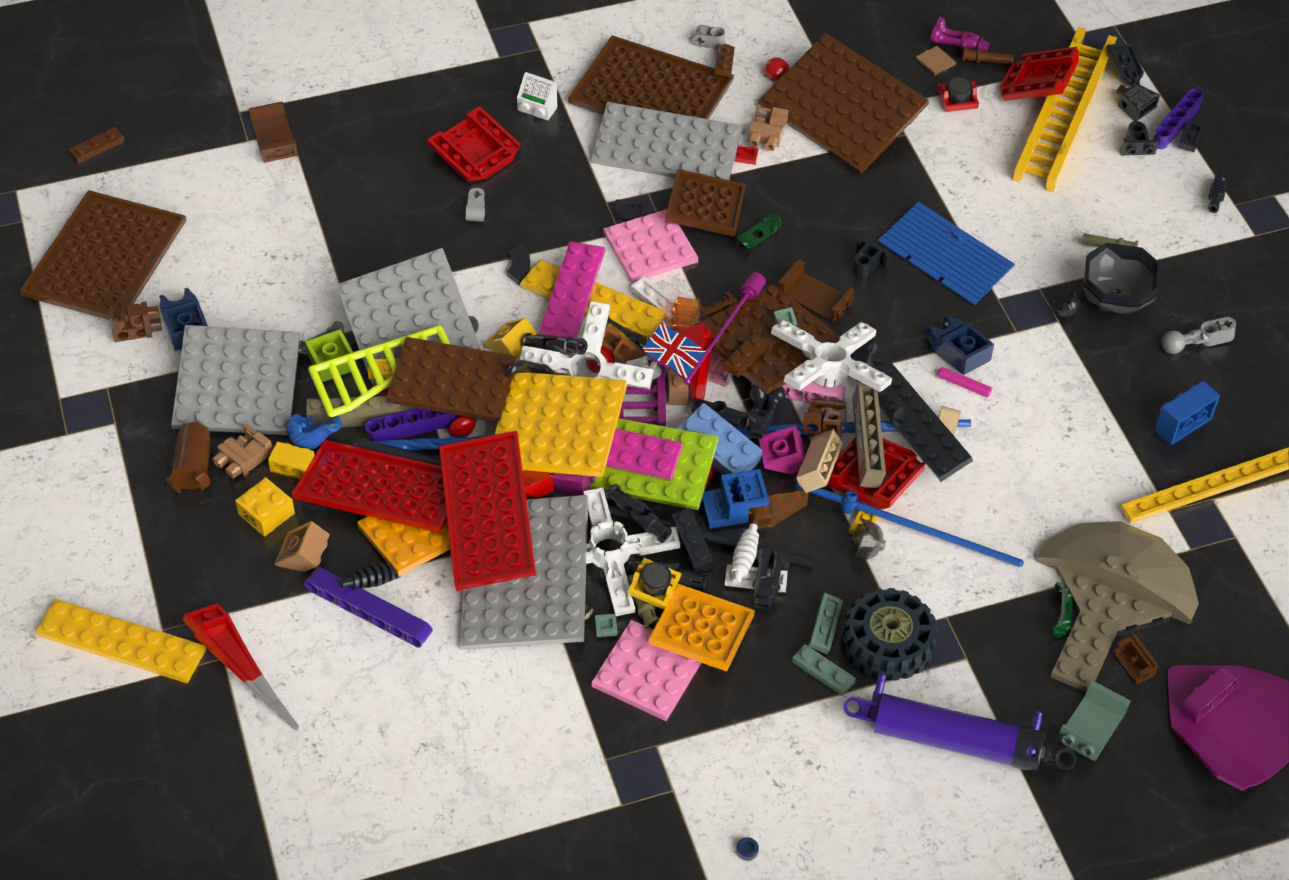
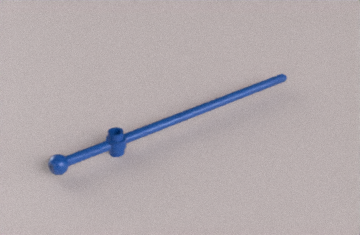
[795,482,1024,567]

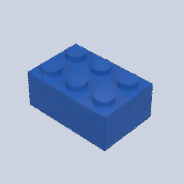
[1154,381,1220,446]

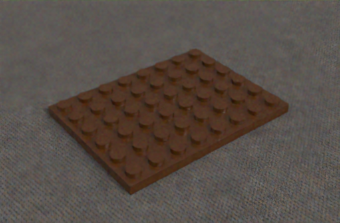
[758,33,929,174]
[568,35,734,119]
[20,190,187,320]

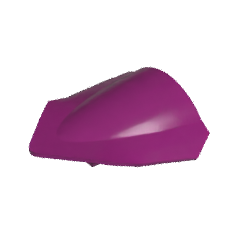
[1168,665,1289,791]

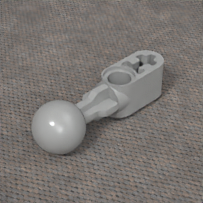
[1161,317,1236,354]

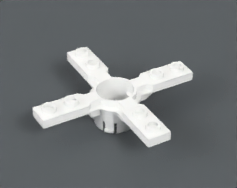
[520,301,654,390]
[771,320,892,392]
[584,488,680,616]

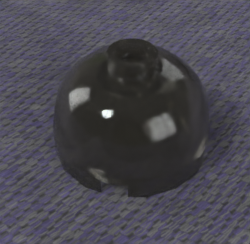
[850,519,886,560]

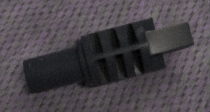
[1208,173,1227,213]

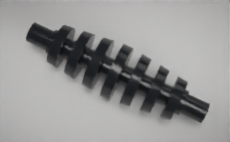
[339,563,401,590]

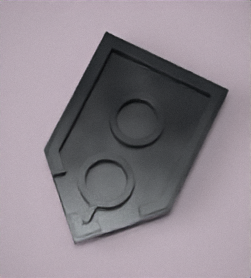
[1106,44,1144,86]

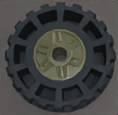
[842,588,938,681]

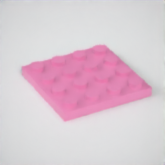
[603,209,698,283]
[592,620,701,721]

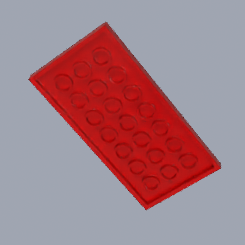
[439,430,537,591]
[292,440,447,533]

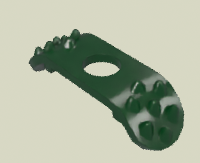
[737,213,782,249]
[1051,582,1073,638]

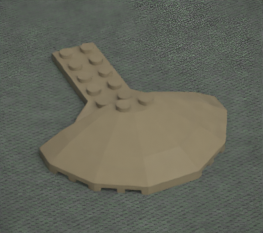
[1036,521,1199,692]

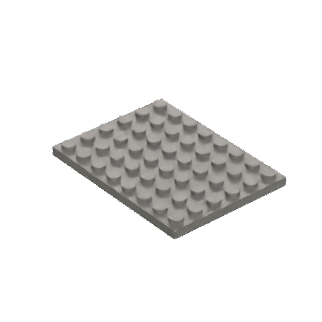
[460,495,588,650]

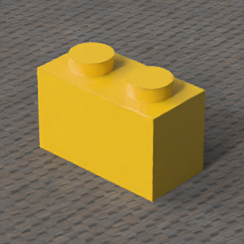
[268,442,315,479]

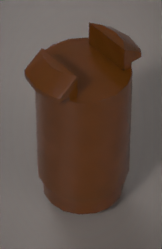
[166,422,211,494]

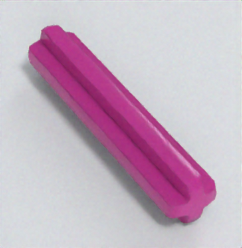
[938,367,992,397]

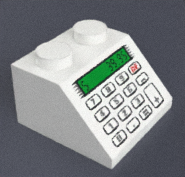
[517,72,557,120]

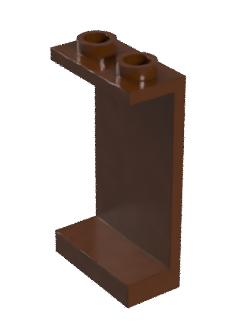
[249,101,298,163]
[778,260,855,323]

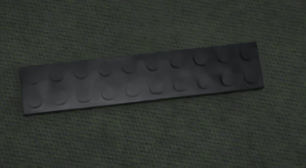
[850,339,973,483]

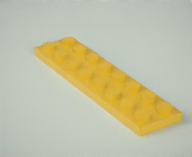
[521,259,666,341]
[36,599,206,684]

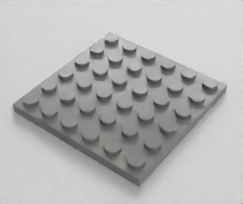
[336,248,481,385]
[172,325,300,435]

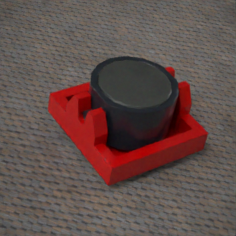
[937,76,979,112]

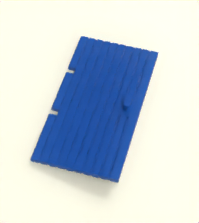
[878,202,1015,305]

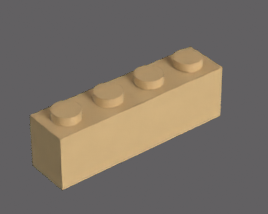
[796,429,843,493]

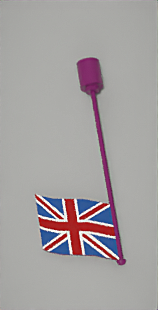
[642,272,766,385]

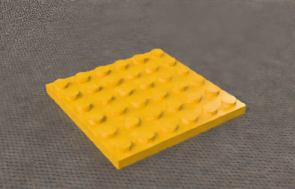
[495,373,627,477]

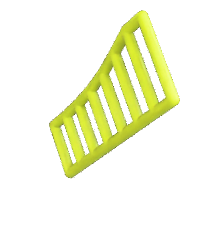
[309,325,451,417]

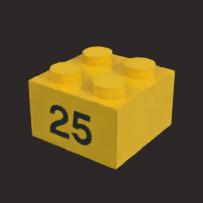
[235,477,295,537]

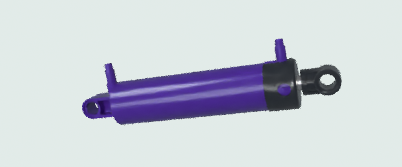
[843,674,1076,773]

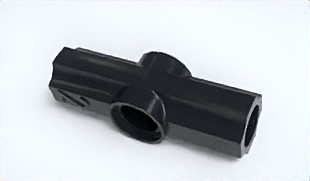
[691,398,749,429]

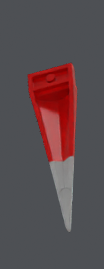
[183,603,299,731]

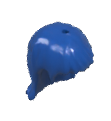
[286,414,343,450]

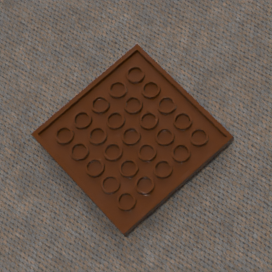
[691,284,840,394]

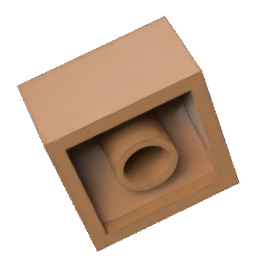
[275,521,330,572]

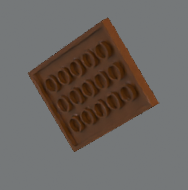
[386,337,518,422]

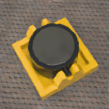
[627,558,681,610]

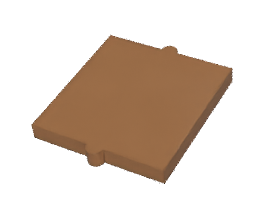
[916,46,956,76]

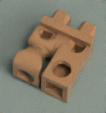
[749,106,789,151]
[213,423,273,479]

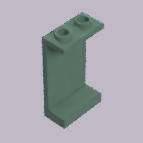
[1057,681,1131,761]

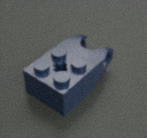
[159,287,208,351]
[923,316,994,375]

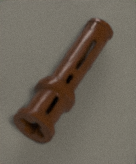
[962,47,1014,65]

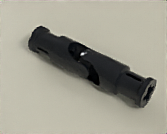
[521,333,588,355]
[606,484,672,543]
[627,557,710,592]

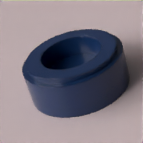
[736,837,759,861]

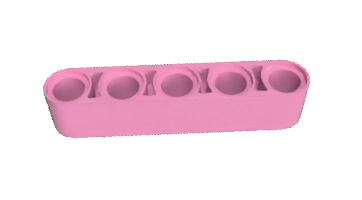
[751,380,846,403]

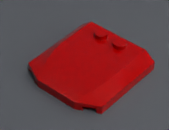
[1000,46,1079,101]
[427,106,520,182]
[827,437,925,510]

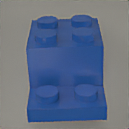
[701,469,769,529]

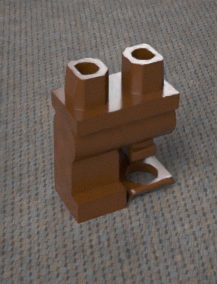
[108,301,162,342]
[803,398,847,439]

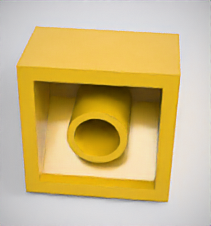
[483,317,537,357]

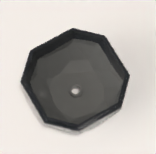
[1083,243,1160,313]

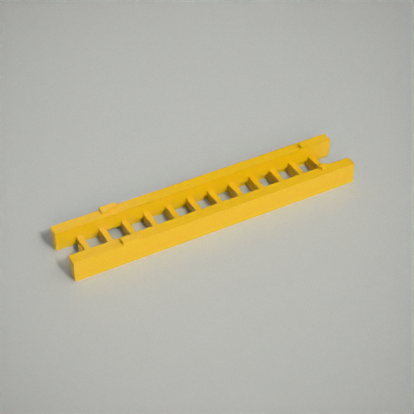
[1013,27,1117,192]

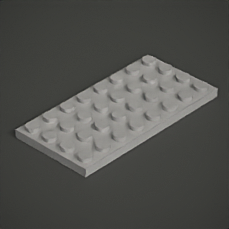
[591,102,742,181]

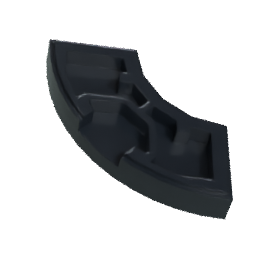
[506,243,530,285]

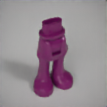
[930,17,990,52]

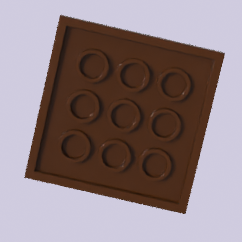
[665,169,746,237]

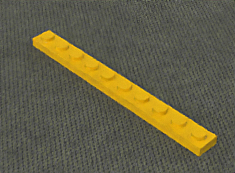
[1120,447,1289,524]

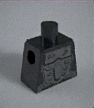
[1116,84,1160,121]

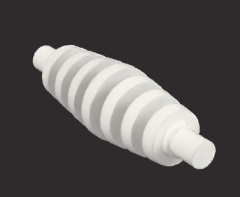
[731,524,759,585]

